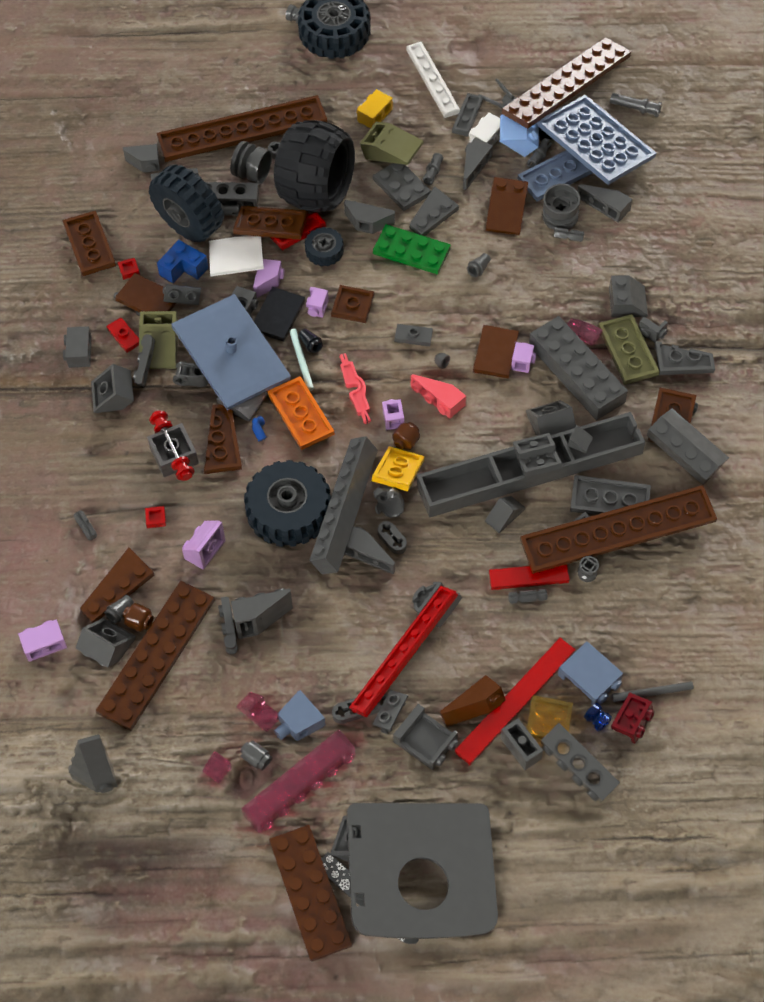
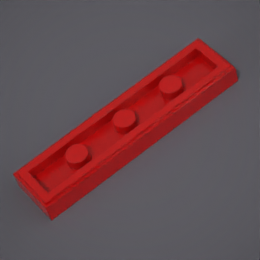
[489,564,570,590]

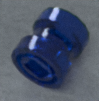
[583,703,612,732]

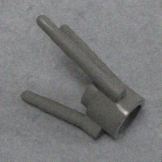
[478,78,516,108]

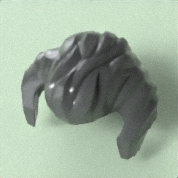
[373,486,404,518]

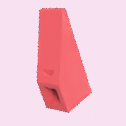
[411,374,466,419]

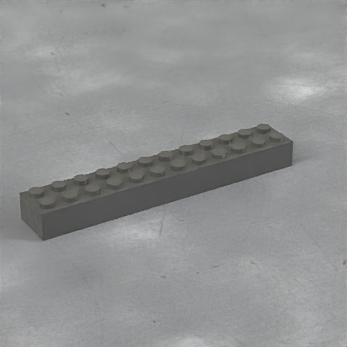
[417,412,645,518]

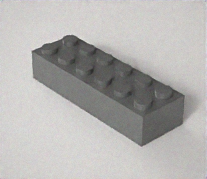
[529,316,628,421]

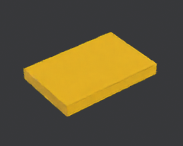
[372,446,425,491]

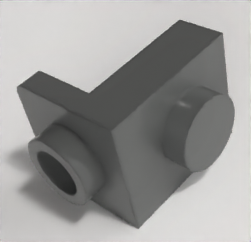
[639,317,668,343]

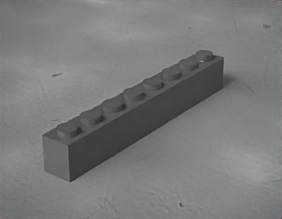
[309,436,378,574]

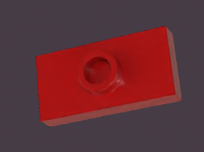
[106,317,139,353]

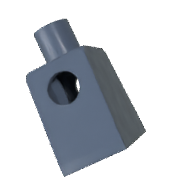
[274,690,326,741]

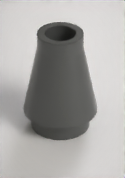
[467,253,491,277]
[105,595,134,623]

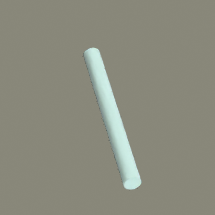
[289,329,314,391]

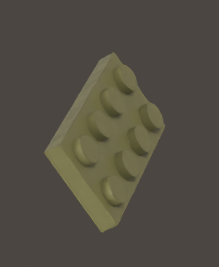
[598,314,659,385]

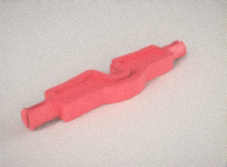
[339,353,371,424]

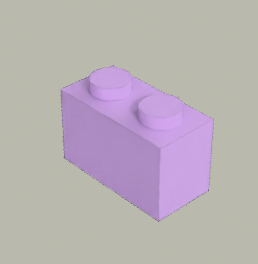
[18,619,67,662]

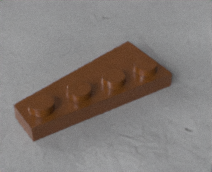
[204,404,242,474]
[80,547,155,623]

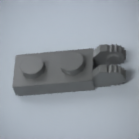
[133,334,155,387]
[218,596,238,655]

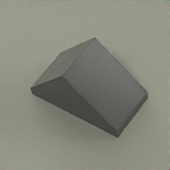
[485,496,525,533]

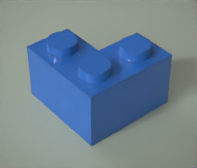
[157,239,209,284]

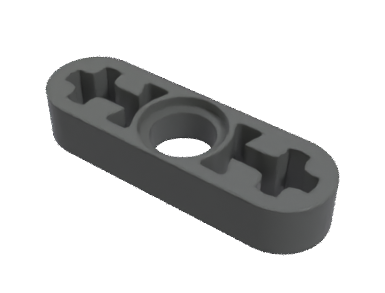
[332,693,388,724]

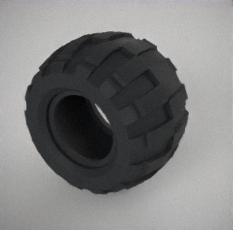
[274,120,355,212]

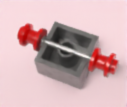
[147,411,199,481]

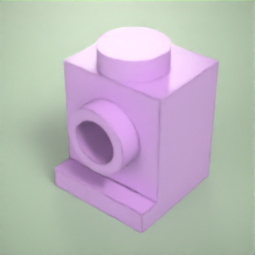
[306,287,329,318]
[382,399,404,430]

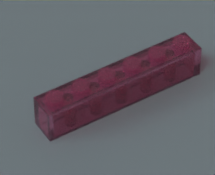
[241,729,355,833]

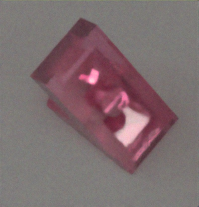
[236,692,279,732]

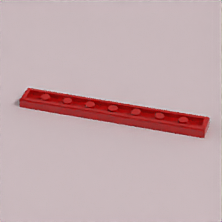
[349,586,458,718]
[455,637,576,765]

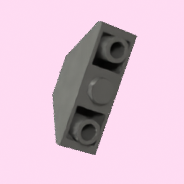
[344,200,395,234]

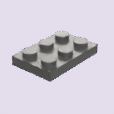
[373,163,431,211]

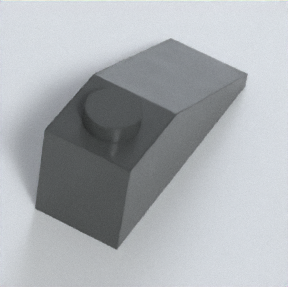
[463,137,493,190]
[577,184,632,223]
[344,526,395,574]

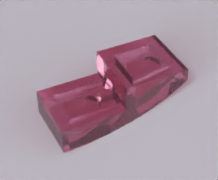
[567,318,603,346]

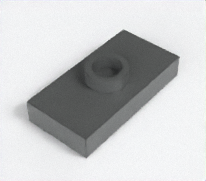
[394,324,433,347]

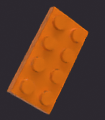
[268,376,335,450]

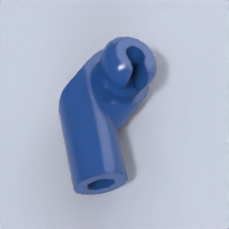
[252,416,267,442]

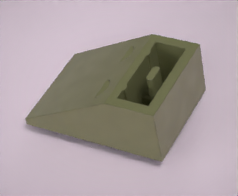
[360,122,424,165]
[139,311,178,369]

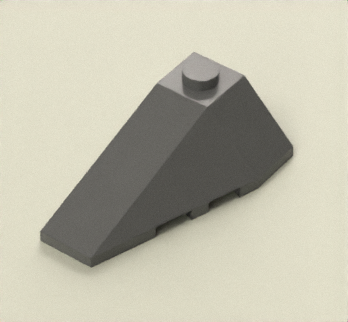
[68,734,118,793]

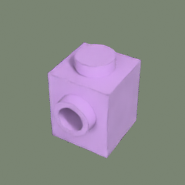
[511,342,536,373]

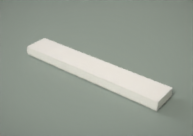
[406,41,460,118]

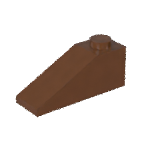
[440,675,506,727]

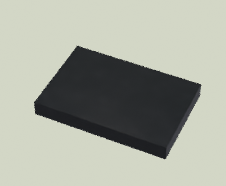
[254,287,305,342]

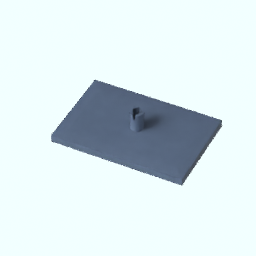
[537,95,656,185]
[171,294,291,410]

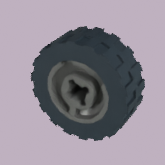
[305,227,344,266]

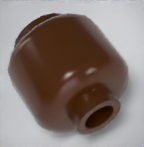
[392,422,420,450]
[122,603,154,632]

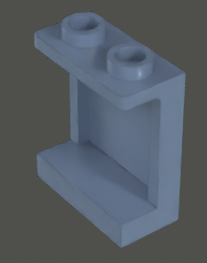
[558,642,623,707]

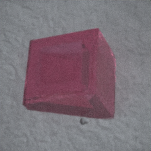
[203,751,232,783]

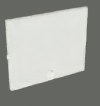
[209,235,264,276]

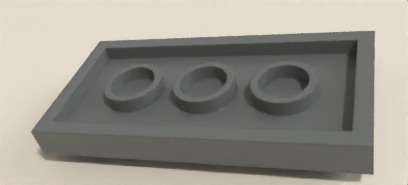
[570,475,651,515]

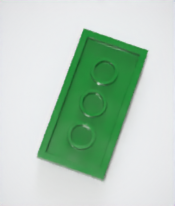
[373,224,451,275]

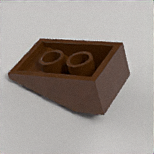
[485,177,528,235]

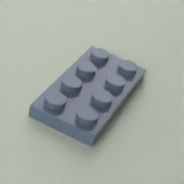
[517,150,593,202]

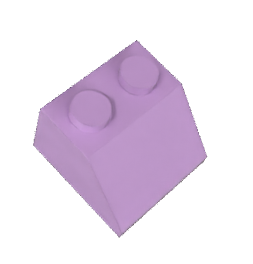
[182,521,226,570]

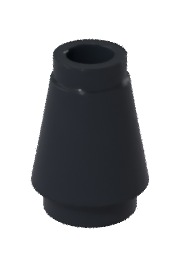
[298,328,323,353]

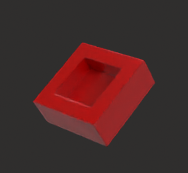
[118,258,140,280]
[145,506,166,529]

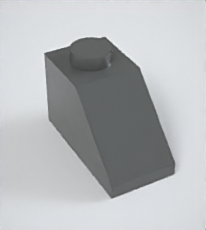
[123,144,160,172]

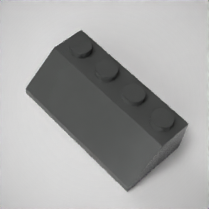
[646,408,729,485]

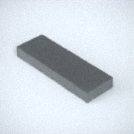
[452,93,483,137]

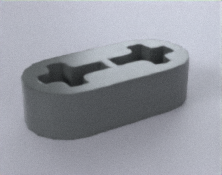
[378,521,407,555]

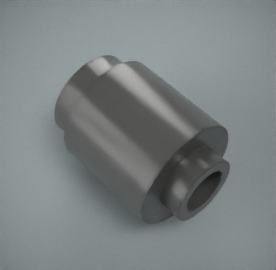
[240,741,272,770]

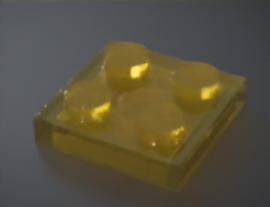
[527,695,573,739]

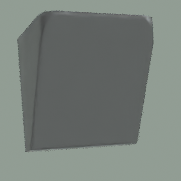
[568,425,593,453]

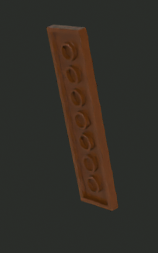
[95,580,215,731]

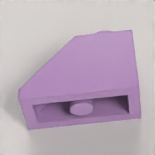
[253,259,284,298]

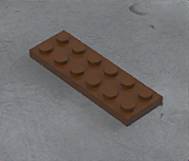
[269,825,352,962]

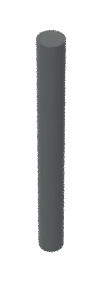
[612,681,694,702]

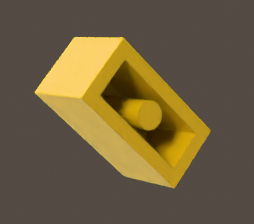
[356,89,393,129]

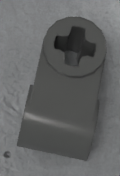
[173,362,209,387]

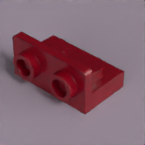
[611,692,655,744]

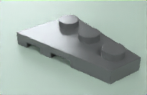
[410,186,459,236]
[655,341,715,375]

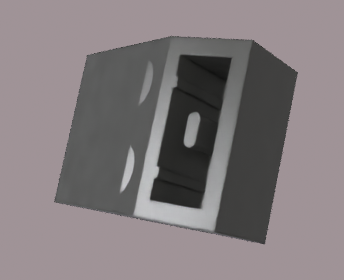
[231,588,293,639]

